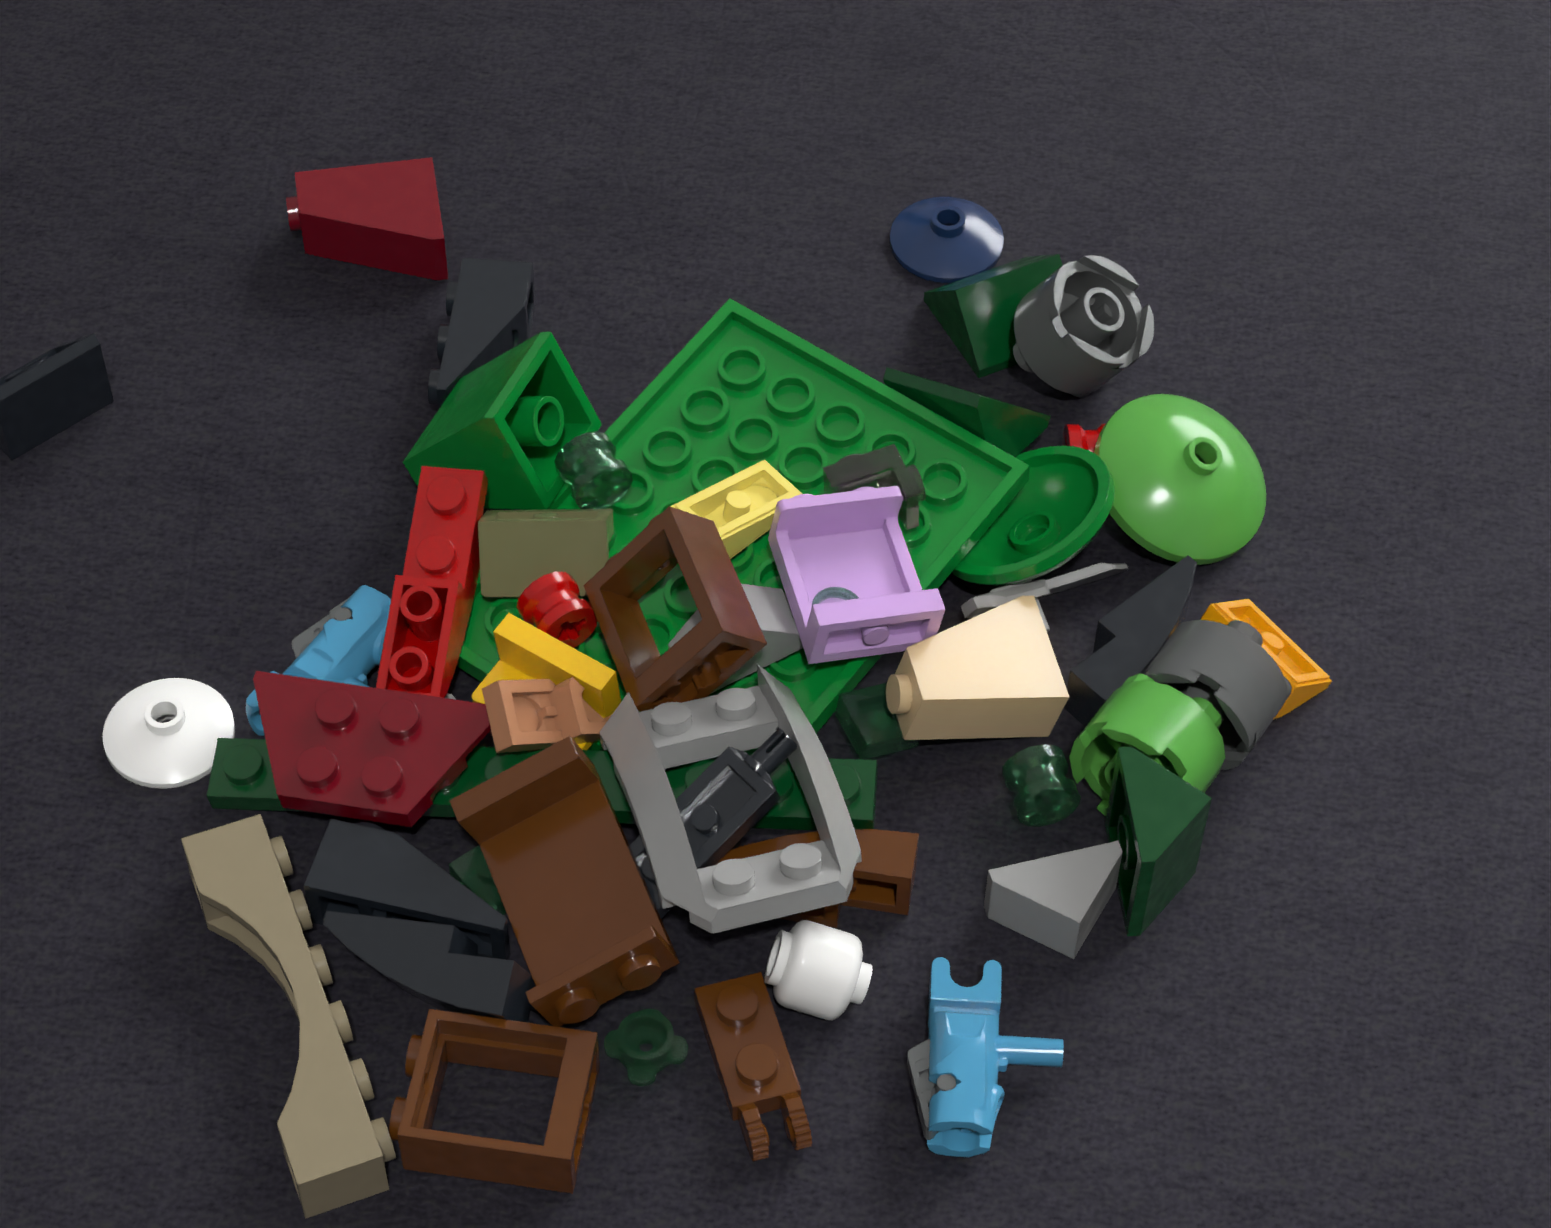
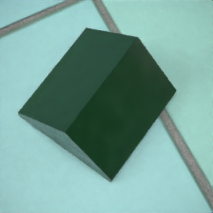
[924,254,1062,378]
[883,367,1051,458]
[1105,747,1212,937]

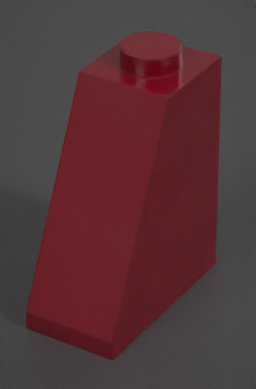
[286,157,448,280]

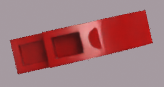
[376,466,488,698]

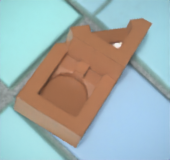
[482,677,611,753]

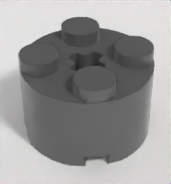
[1013,255,1154,398]
[1143,620,1292,770]

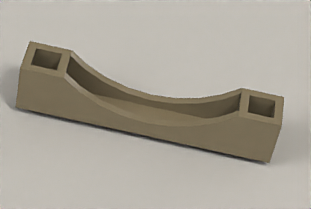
[181,814,396,1218]

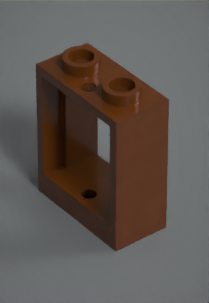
[583,506,767,712]
[389,1009,600,1194]

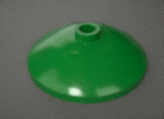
[951,446,1115,586]

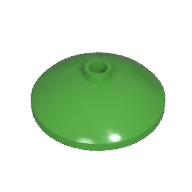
[1094,394,1266,565]

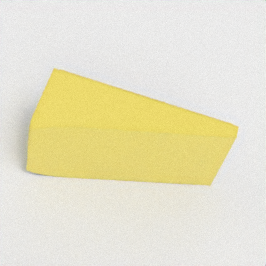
[670,460,802,559]

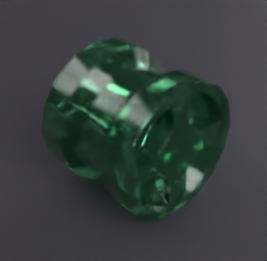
[555,431,633,509]
[1002,744,1081,827]

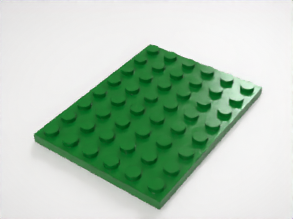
[457,298,1030,756]

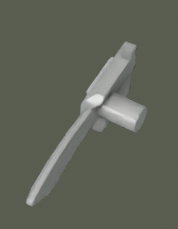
[961,563,1128,632]

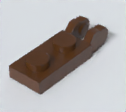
[694,972,812,1161]

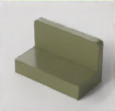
[478,509,614,597]

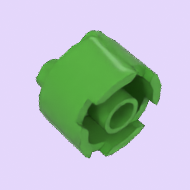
[1069,673,1225,816]

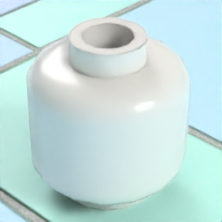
[764,920,872,1020]

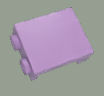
[768,486,946,664]

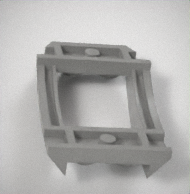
[599,664,862,934]

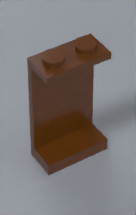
[449,736,680,1027]

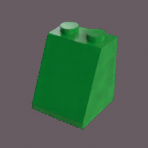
[403,332,602,510]

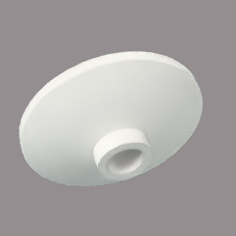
[103,678,235,789]

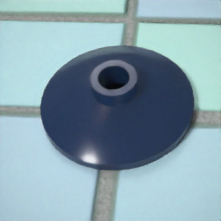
[890,197,1004,283]

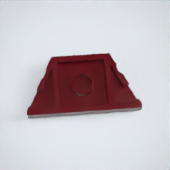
[253,671,492,827]

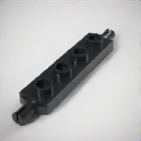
[530,727,797,1013]

